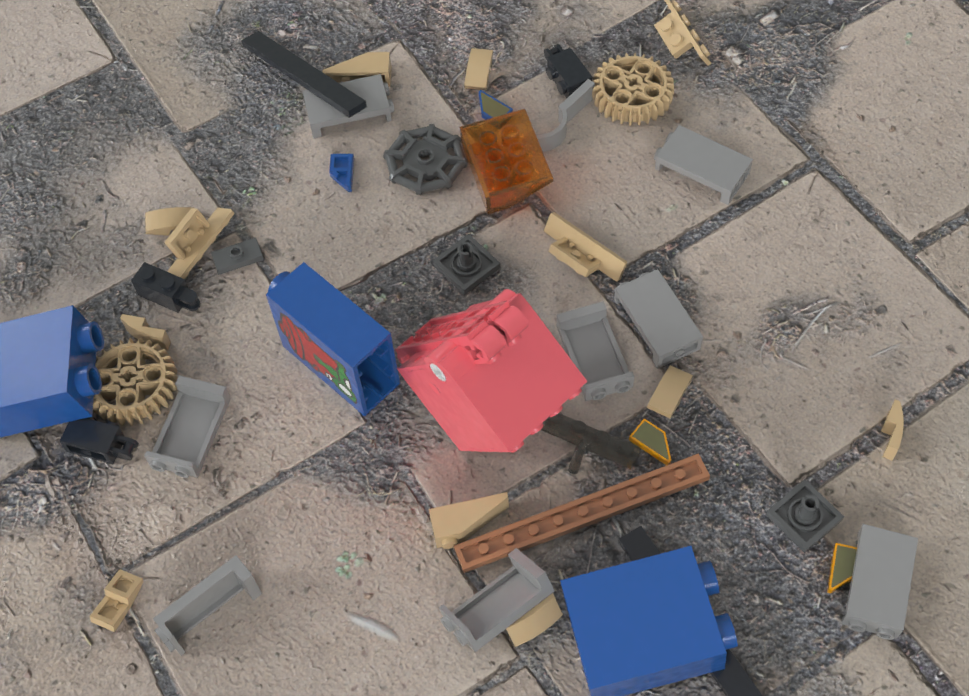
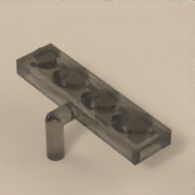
[541,412,641,474]

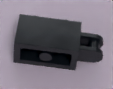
[543,44,593,99]
[131,262,201,313]
[60,417,139,464]

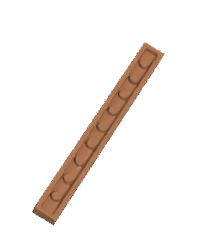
[454,453,710,573]

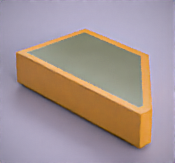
[629,418,671,466]
[827,543,857,593]

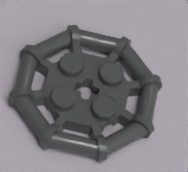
[383,124,468,195]

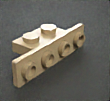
[654,0,711,66]
[164,207,234,279]
[544,212,627,282]

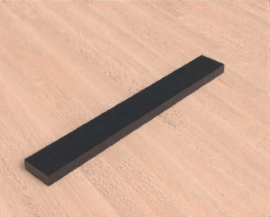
[241,31,367,118]
[618,526,763,696]

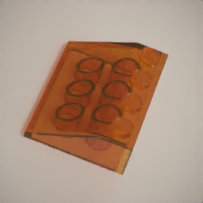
[459,109,554,214]

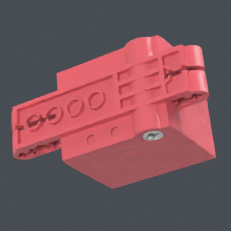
[395,289,587,453]

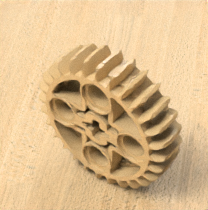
[592,53,674,126]
[93,338,178,426]

